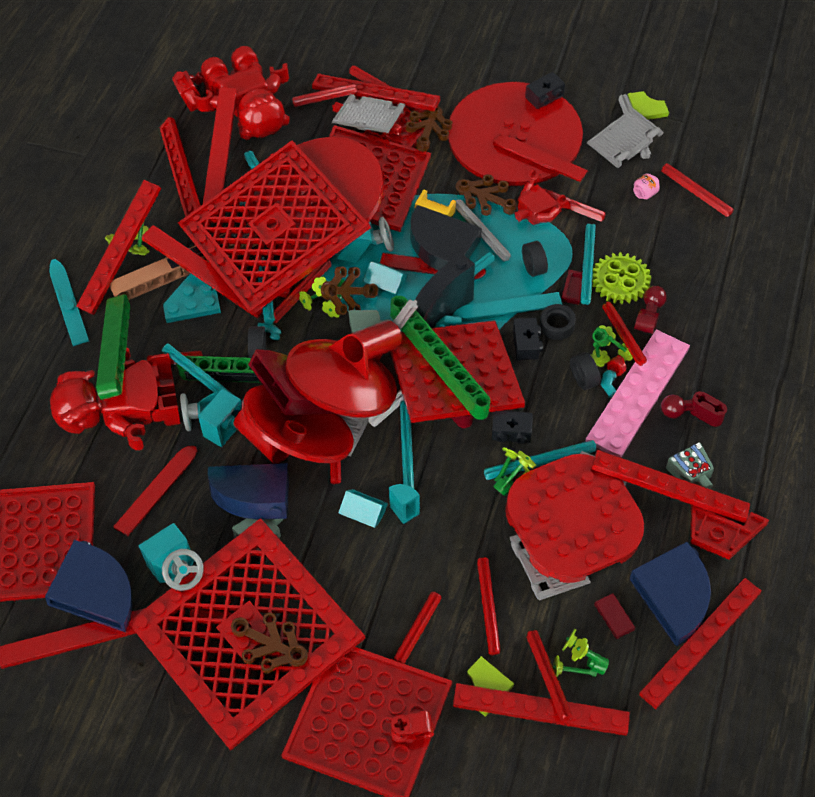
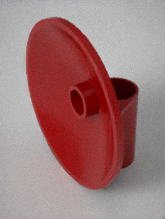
[285,320,402,418]
[234,385,354,464]

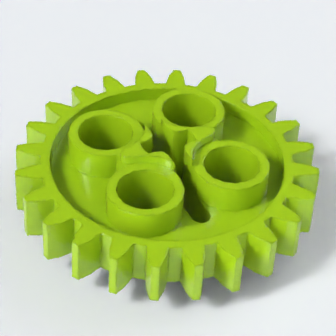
[592,252,651,304]

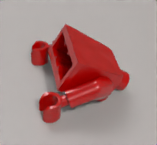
[172,71,216,112]
[515,170,570,225]

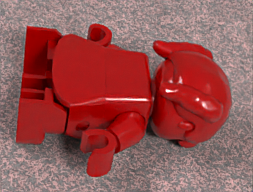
[195,46,290,140]
[50,347,180,450]

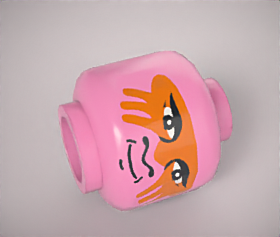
[633,174,660,200]

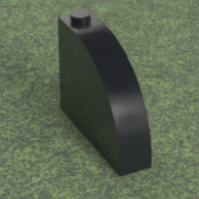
[410,205,482,271]
[415,253,475,328]

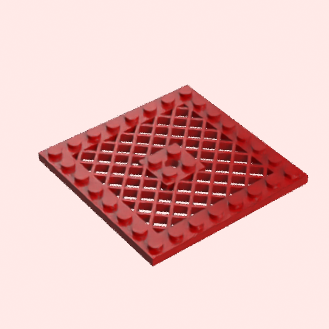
[178,141,371,315]
[128,518,366,751]

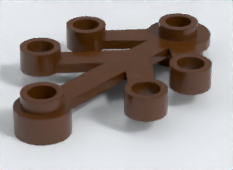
[405,106,453,152]
[456,174,517,216]
[321,267,378,315]
[231,613,308,673]

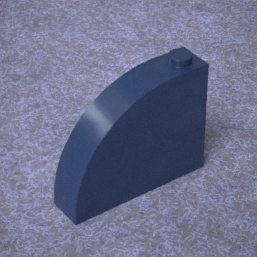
[208,463,289,520]
[45,540,133,632]
[630,542,711,647]

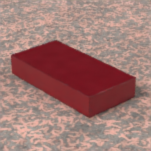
[561,269,583,305]
[594,593,635,639]

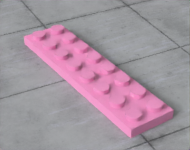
[585,329,690,458]

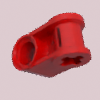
[391,711,434,743]

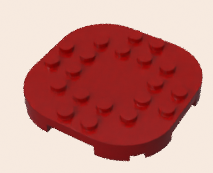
[506,454,644,583]

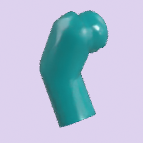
[435,315,462,328]
[258,323,281,340]
[601,370,617,398]

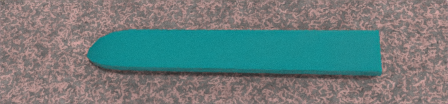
[49,259,89,346]
[453,292,562,320]

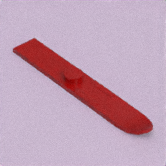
[493,136,588,182]
[380,253,486,279]
[113,446,197,537]

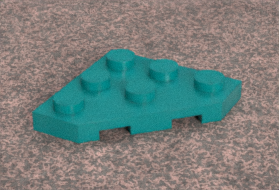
[163,273,221,323]

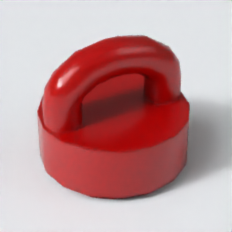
[607,355,626,377]

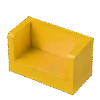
[415,190,456,217]

